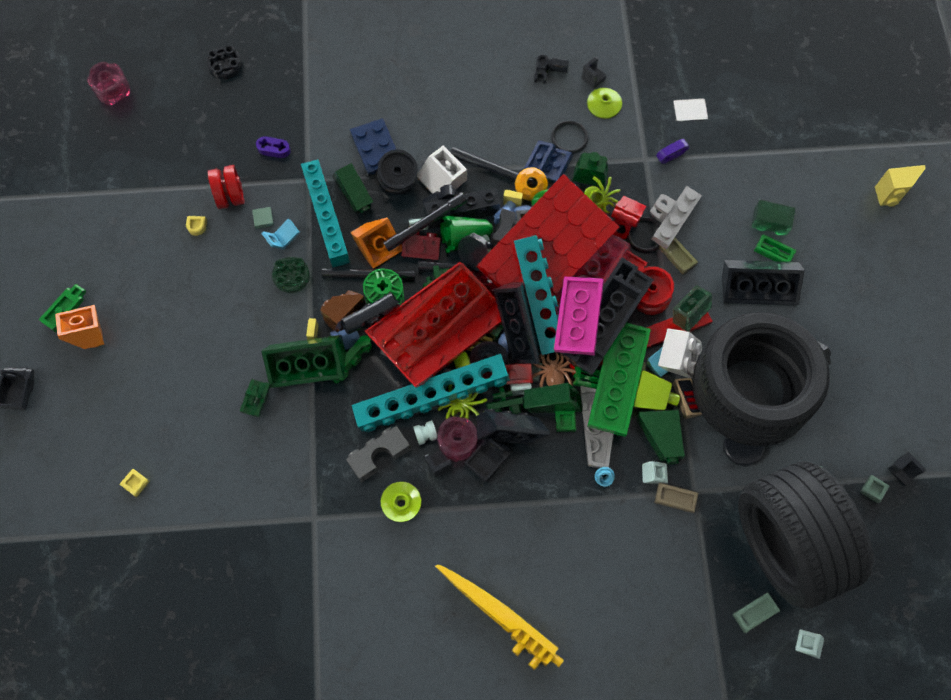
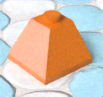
[350,218,402,268]
[55,305,104,349]

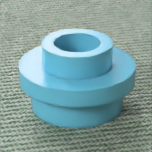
[595,467,615,487]

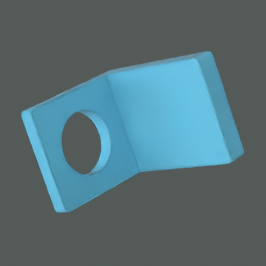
[262,219,300,249]

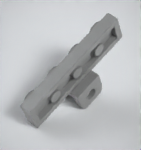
[650,186,702,249]

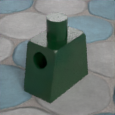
[572,152,609,188]

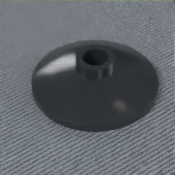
[470,341,508,364]

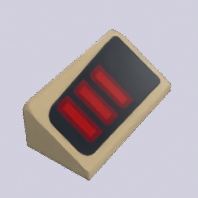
[672,378,702,419]

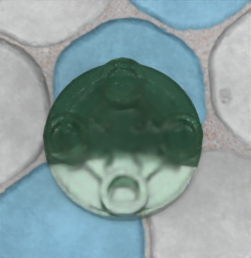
[272,257,310,293]

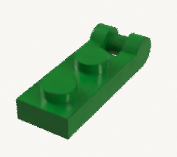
[332,335,372,384]

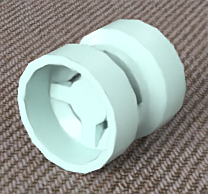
[413,421,438,445]

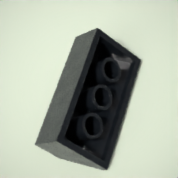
[722,260,805,305]
[493,282,541,364]

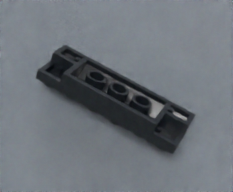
[560,257,654,376]

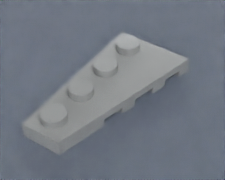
[580,386,613,468]

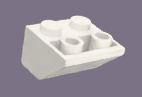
[417,146,467,194]
[658,329,702,378]

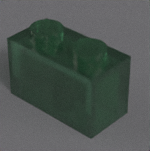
[751,200,796,235]
[673,285,712,332]

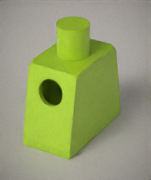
[633,370,680,411]

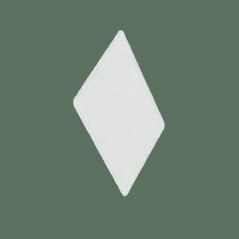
[674,99,708,121]

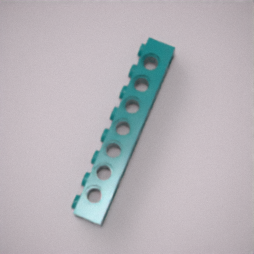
[352,354,510,432]

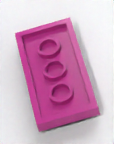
[554,276,604,355]

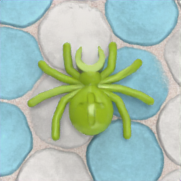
[584,177,620,213]
[438,383,487,423]

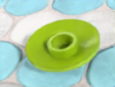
[587,88,622,119]
[381,482,421,522]

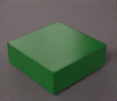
[555,411,576,432]

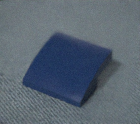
[524,140,573,183]

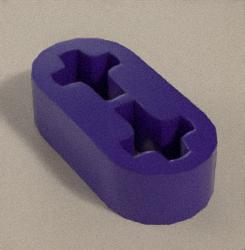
[256,137,290,158]
[656,139,689,164]

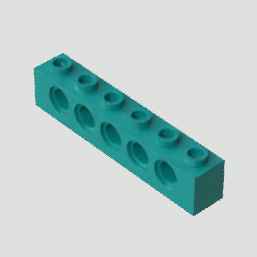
[301,159,350,268]
[514,235,559,355]

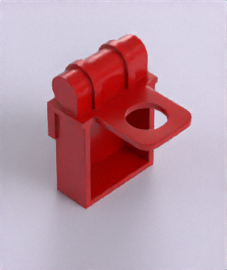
[611,196,647,239]

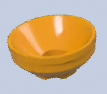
[515,167,548,201]

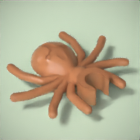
[532,353,576,387]

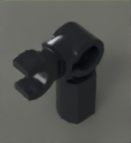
[534,54,569,84]
[423,184,464,208]

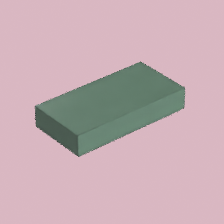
[732,593,780,633]

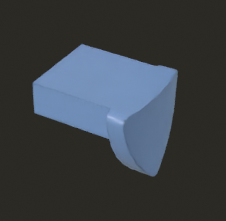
[330,330,360,350]

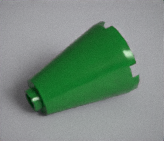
[440,215,493,253]

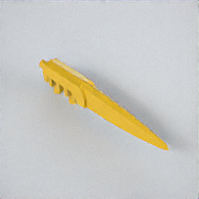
[435,565,564,670]

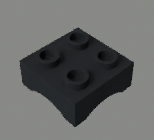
[491,208,517,247]

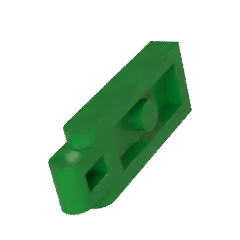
[39,284,86,332]

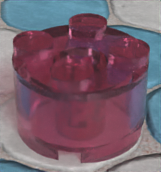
[87,62,130,105]
[437,417,477,461]

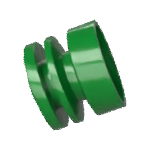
[363,268,405,305]

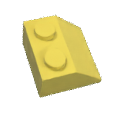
[875,165,926,207]

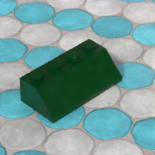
[261,335,346,388]

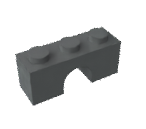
[346,426,411,483]

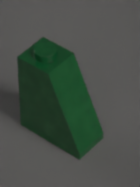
[332,163,373,213]
[522,383,582,413]
[636,410,685,464]

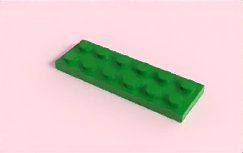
[587,323,651,437]

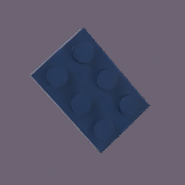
[350,118,396,176]

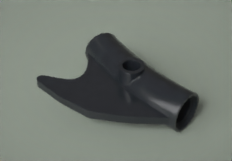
[341,292,400,335]

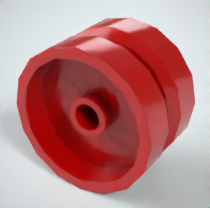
[208,164,245,210]
[636,267,674,315]

